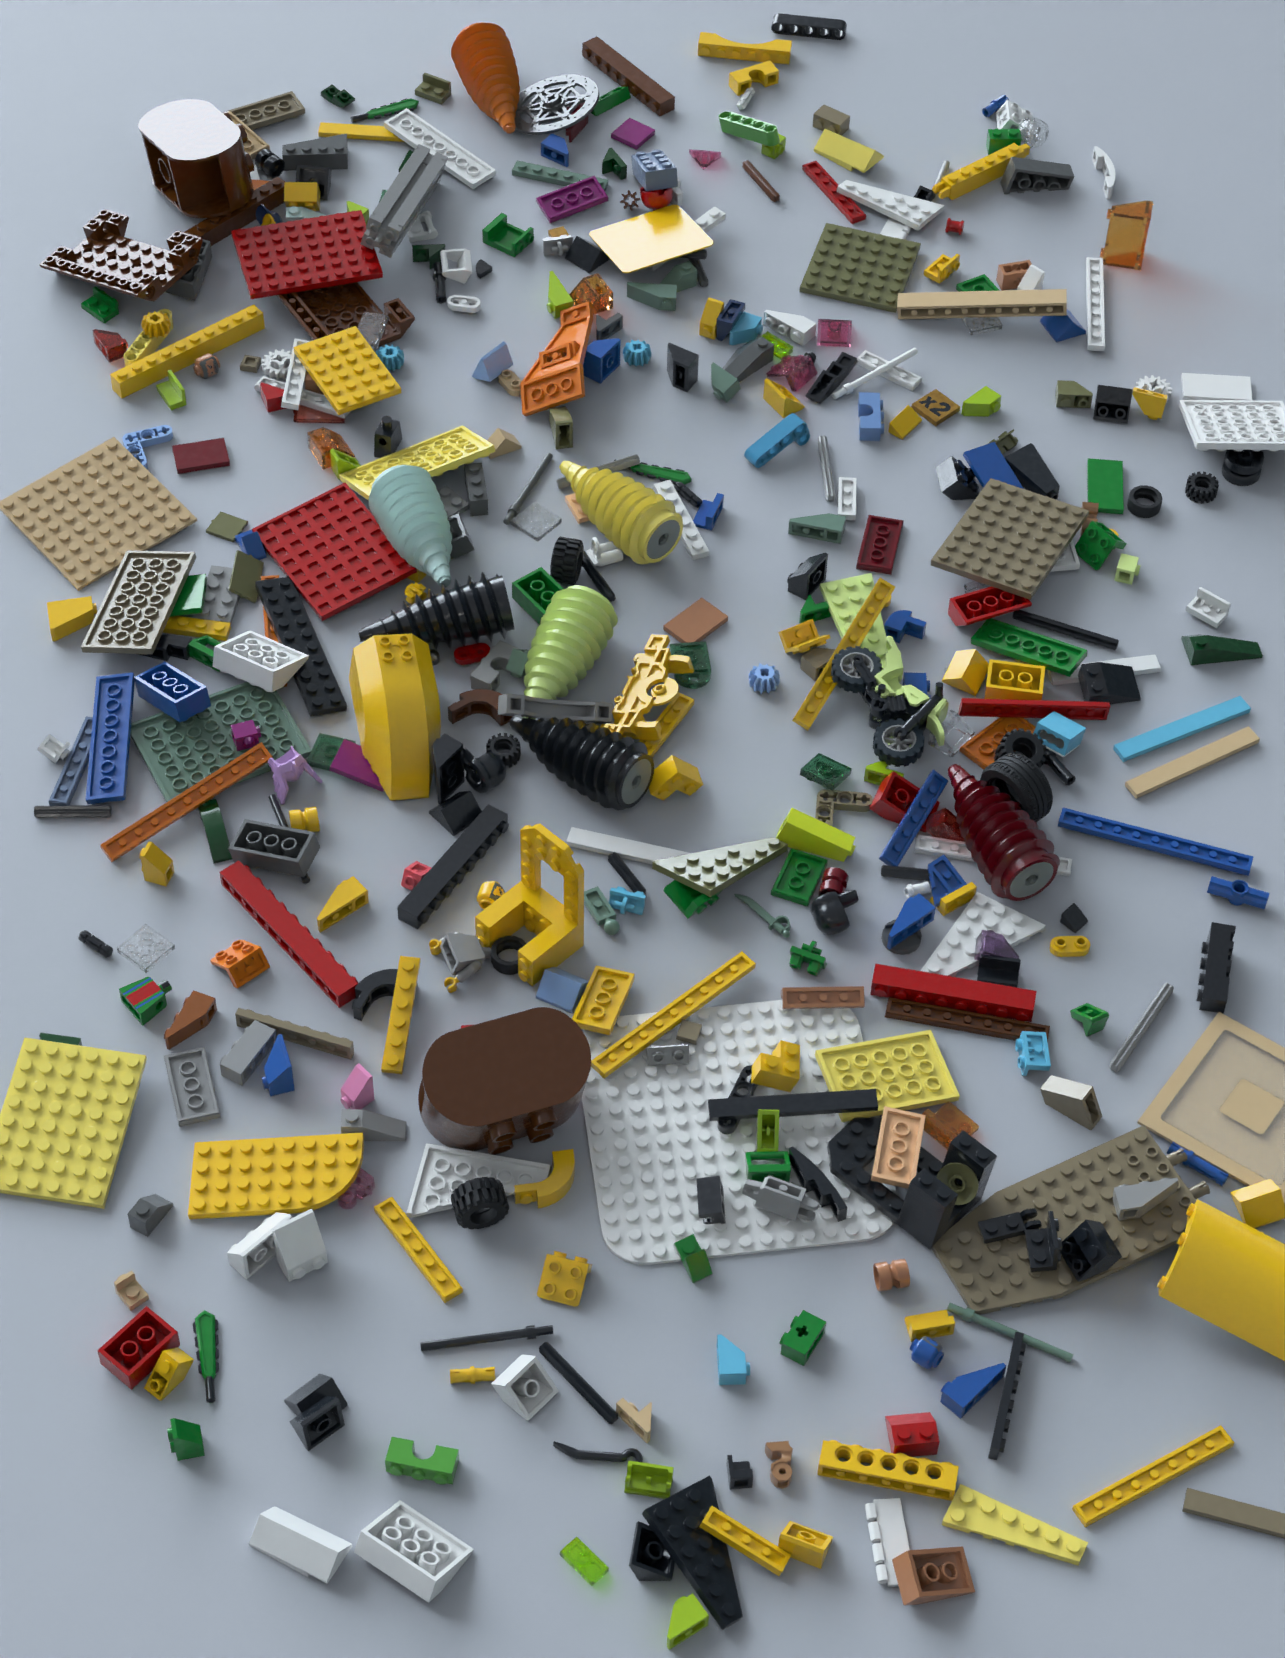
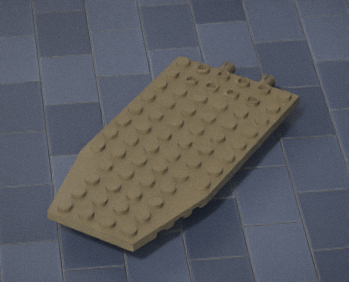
[932,1125,1210,1315]

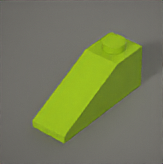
[546,271,573,319]

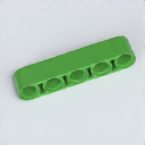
[718,111,780,146]

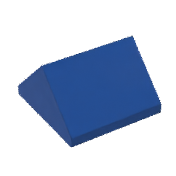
[1040,309,1086,343]

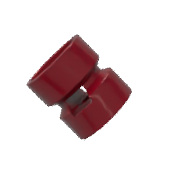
[818,867,849,896]

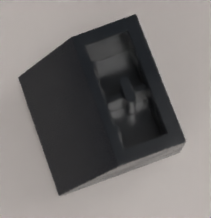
[667,343,699,392]
[1093,385,1133,424]
[935,456,979,500]
[1060,1220,1122,1282]

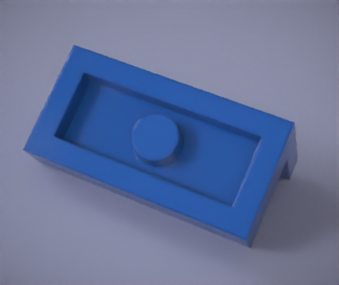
[693,493,724,531]

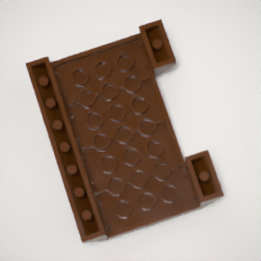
[276,282,415,349]

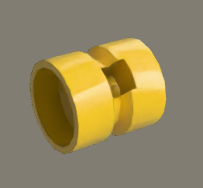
[289,806,320,832]

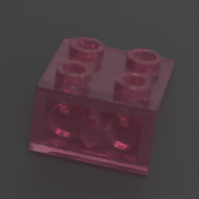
[766,355,818,391]

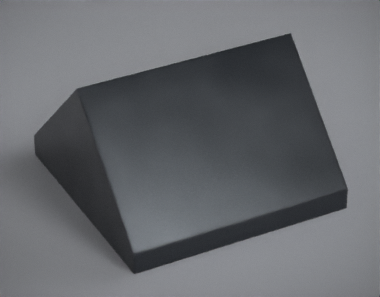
[565,236,610,274]
[429,791,482,836]
[284,1374,348,1416]
[289,1396,345,1451]
[629,1521,675,1581]

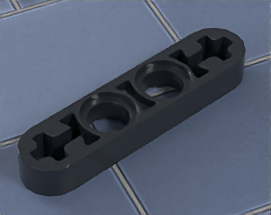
[717,1065,758,1134]

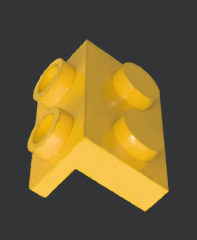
[923,254,960,284]

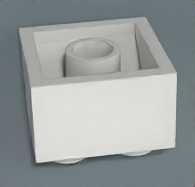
[491,1354,559,1421]

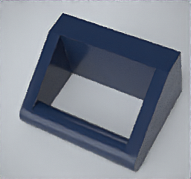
[717,299,745,341]

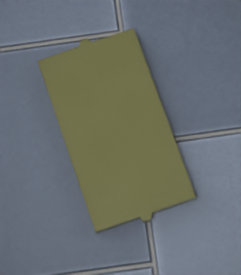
[228,550,264,603]

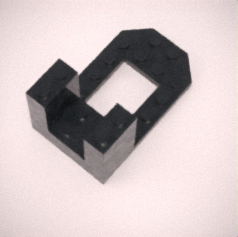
[827,1117,997,1250]

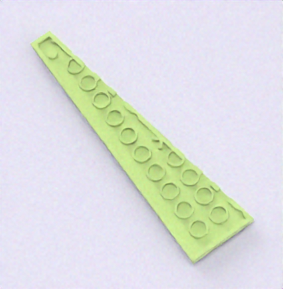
[819,573,911,747]

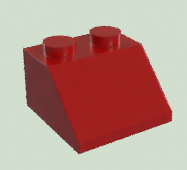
[885,1412,940,1457]

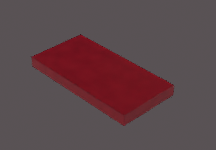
[856,515,904,575]

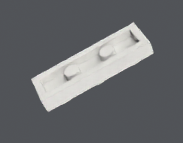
[838,477,857,520]

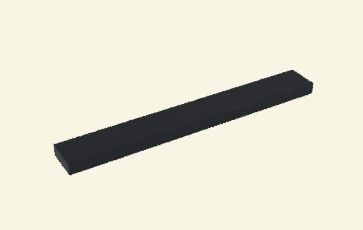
[708,1089,878,1121]

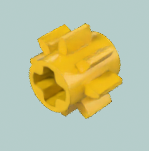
[405,582,427,604]

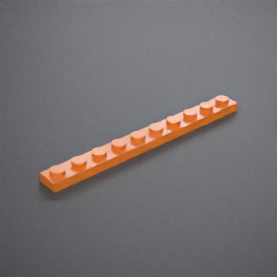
[100,742,273,862]

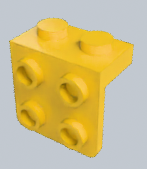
[778,619,831,654]
[537,1251,593,1307]

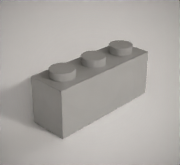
[220,1020,277,1086]

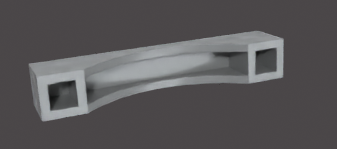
[498,694,613,724]

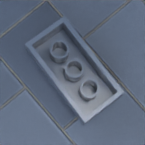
[631,149,678,191]

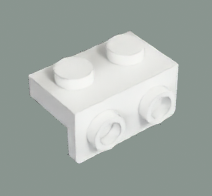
[1186,587,1231,628]

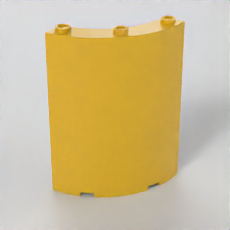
[1157,1199,1285,1361]

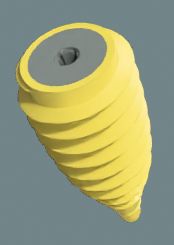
[559,461,683,565]

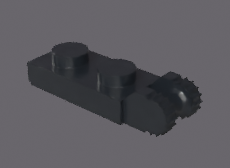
[978,1208,1042,1244]

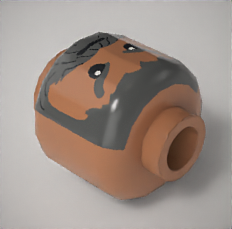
[193,353,220,379]

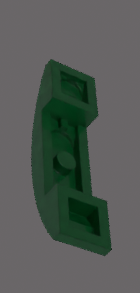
[198,799,232,864]

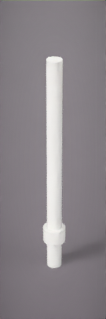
[832,348,918,400]

